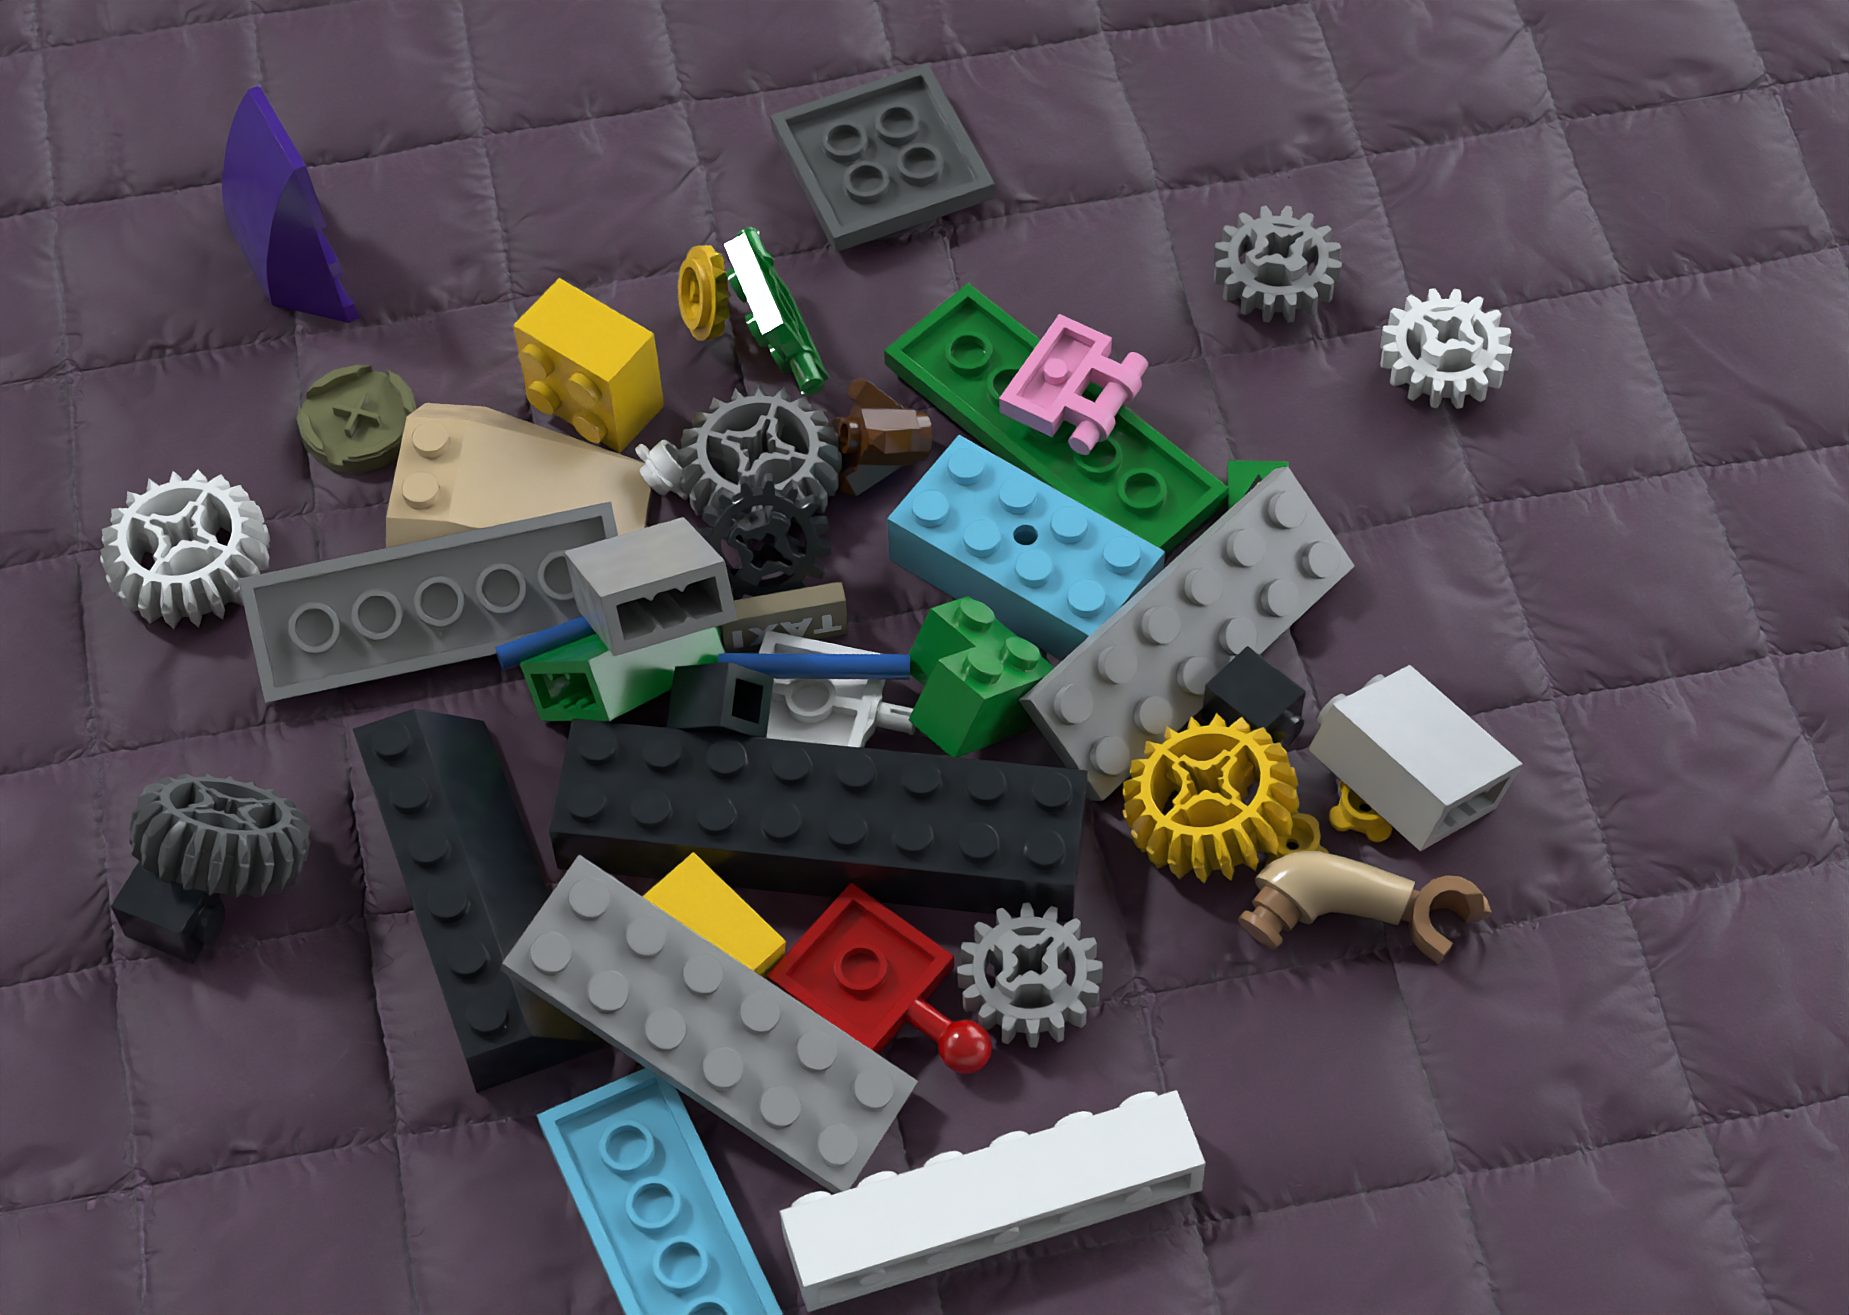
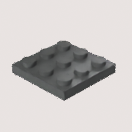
[770,63,995,253]

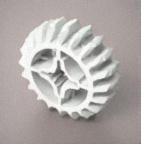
[100,469,270,629]

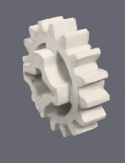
[1380,288,1512,408]

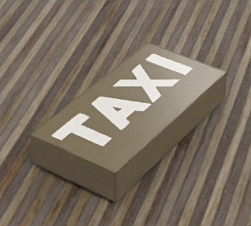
[721,582,848,653]

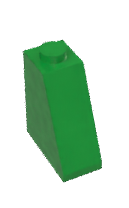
[520,626,725,721]

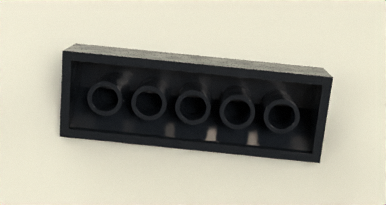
[352,708,604,1093]

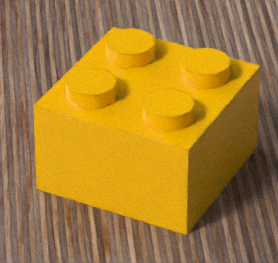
[513,278,664,453]

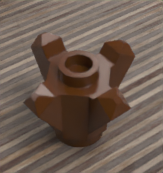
[828,378,932,496]

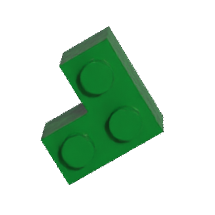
[908,596,1055,757]

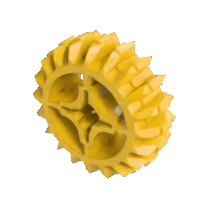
[1123,713,1299,884]

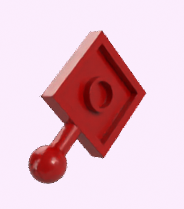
[766,883,992,1074]

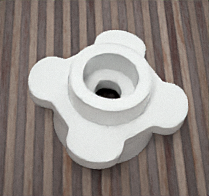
[635,440,689,500]

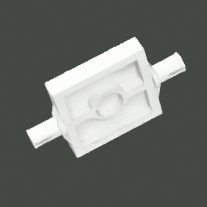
[759,630,916,748]

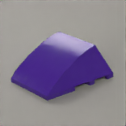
[222,85,359,323]

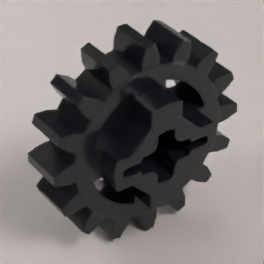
[696,473,831,601]

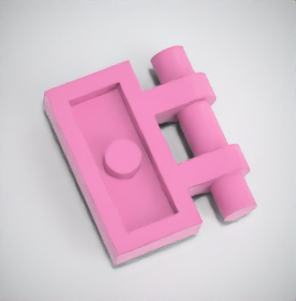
[999,314,1149,455]

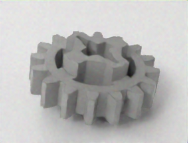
[1213,206,1342,322]
[957,903,1103,1047]

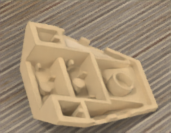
[386,403,653,548]

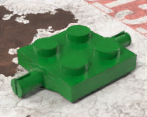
[724,227,829,396]

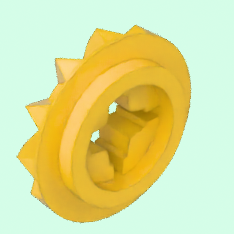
[678,245,732,341]

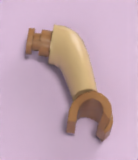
[1238,851,1491,965]

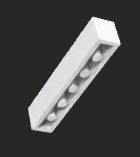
[780,1090,1205,1312]

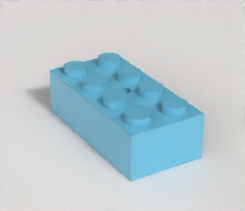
[887,435,1165,661]

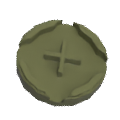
[297,365,417,473]

